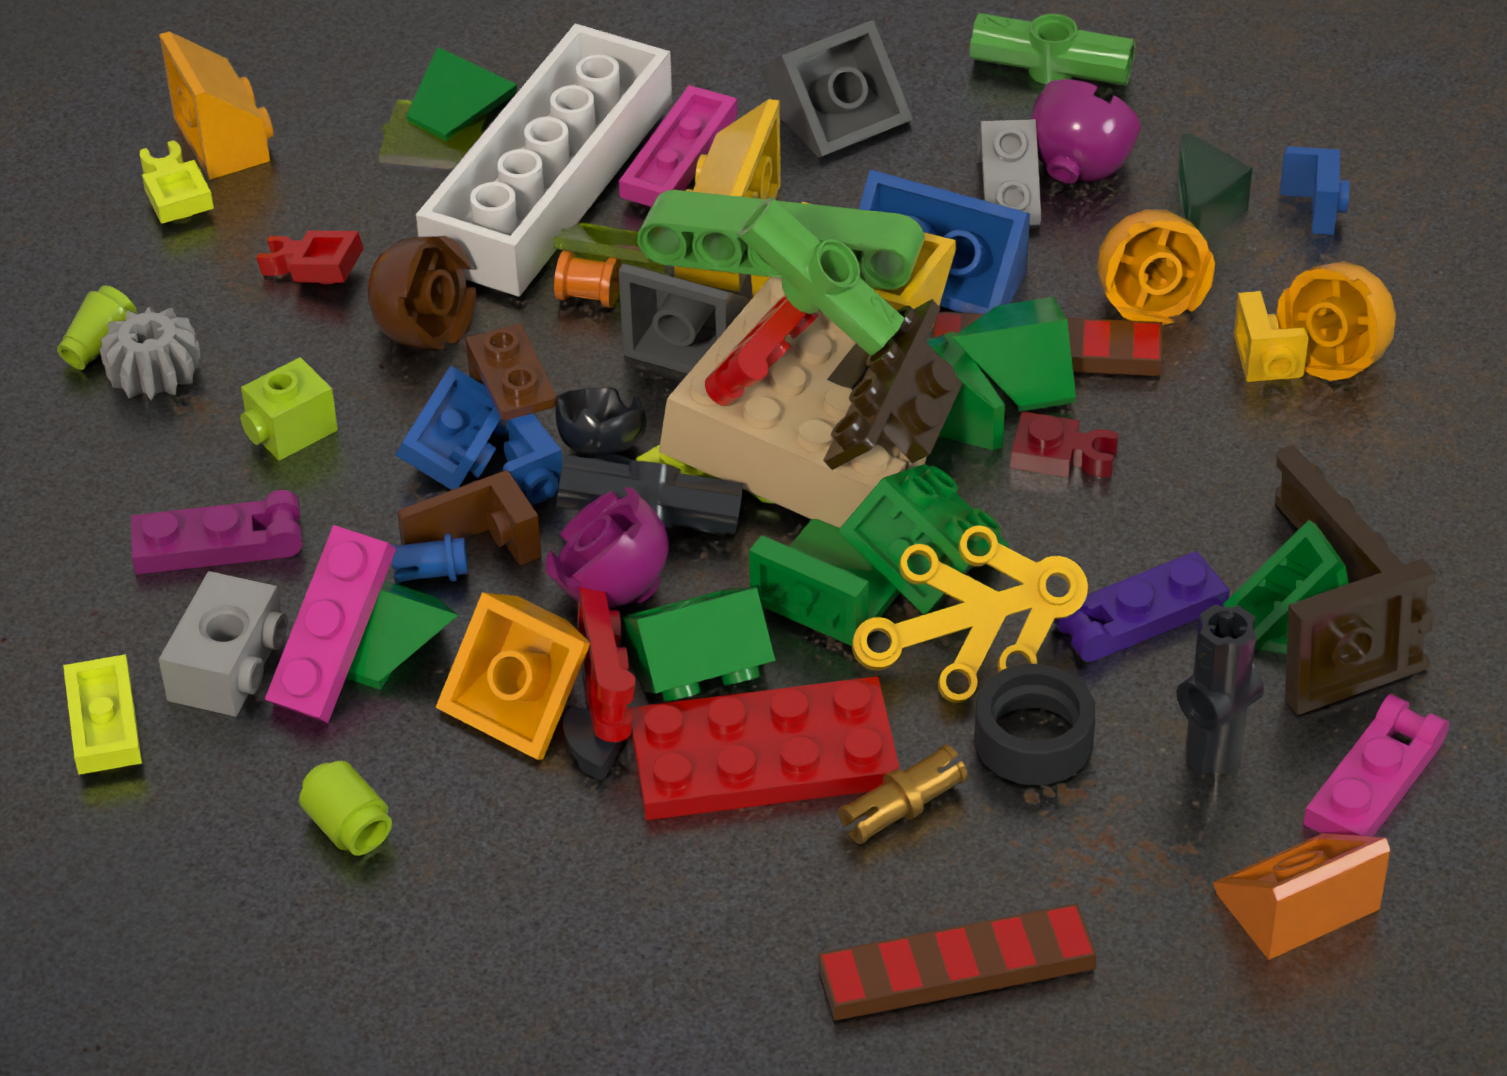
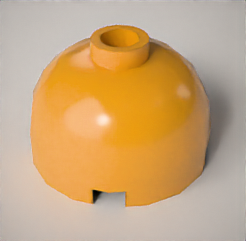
[1097,209,1215,326]
[1276,261,1396,381]

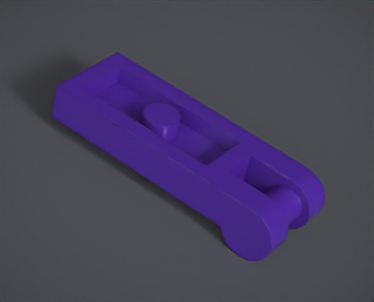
[1053,551,1230,662]

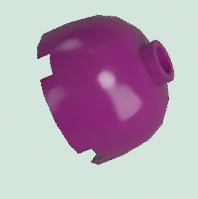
[1030,79,1141,183]
[545,487,668,609]

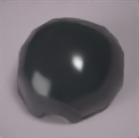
[555,387,647,457]

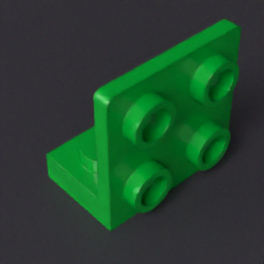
[838,464,1009,615]
[749,519,900,646]

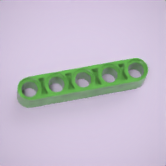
[637,190,925,290]

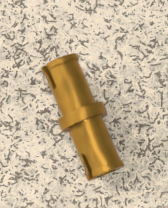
[838,744,968,844]

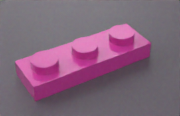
[619,85,738,207]
[265,525,396,723]

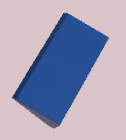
[859,170,1030,314]

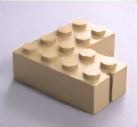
[659,277,926,528]

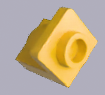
[1234,291,1308,382]

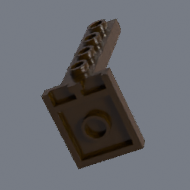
[1275,445,1436,715]

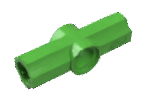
[970,13,1136,86]
[737,197,905,356]

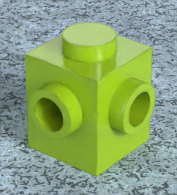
[240,357,338,461]

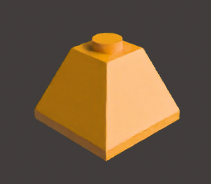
[436,592,590,760]

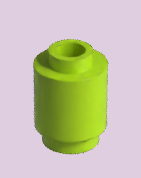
[299,761,392,856]

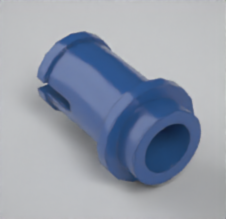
[392,533,468,584]

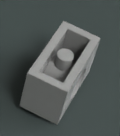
[158,571,288,717]

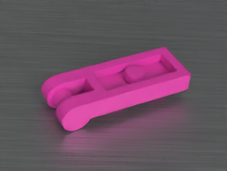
[1303,694,1449,837]

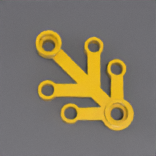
[852,526,1088,703]

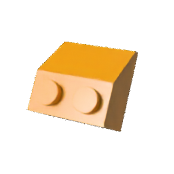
[159,31,274,180]

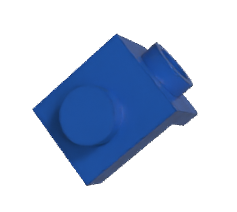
[1280,146,1350,235]

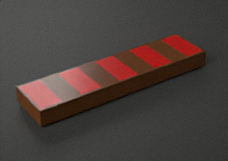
[931,312,1162,376]
[818,903,1097,1021]

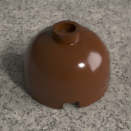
[368,236,476,349]

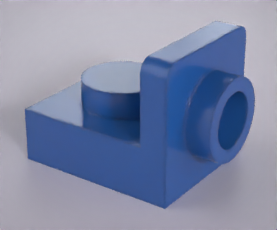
[503,413,563,506]

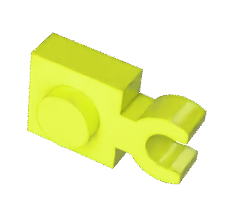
[140,140,214,224]

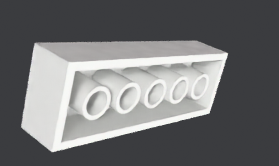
[416,24,672,297]

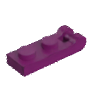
[131,490,302,575]

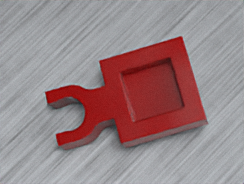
[256,230,364,284]

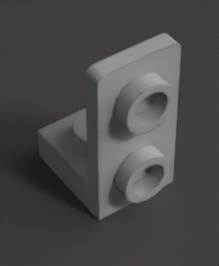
[977,119,1041,228]

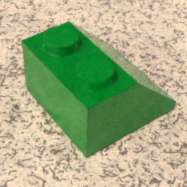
[620,587,775,701]

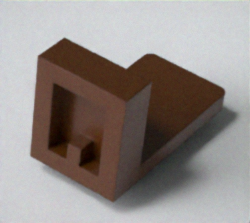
[466,323,556,420]
[397,470,542,565]

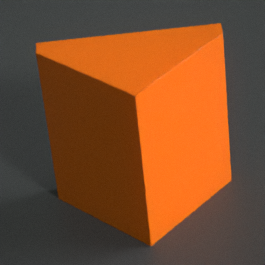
[1213,833,1390,960]

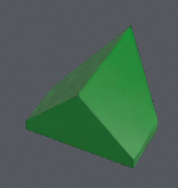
[406,47,517,143]
[952,297,1076,412]
[926,331,1005,450]
[1223,520,1349,655]
[346,581,458,690]

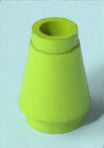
[57,285,137,370]

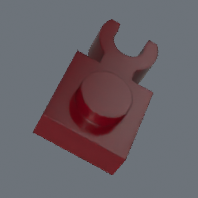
[1010,412,1119,477]

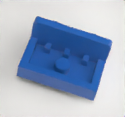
[395,366,508,490]

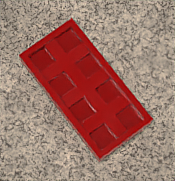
[628,676,900,820]

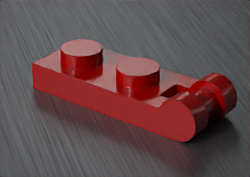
[705,295,819,406]
[577,587,636,742]

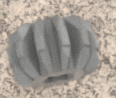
[100,305,201,401]

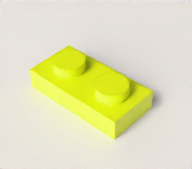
[63,654,142,775]

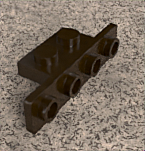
[823,299,963,470]

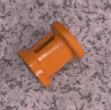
[554,250,621,308]

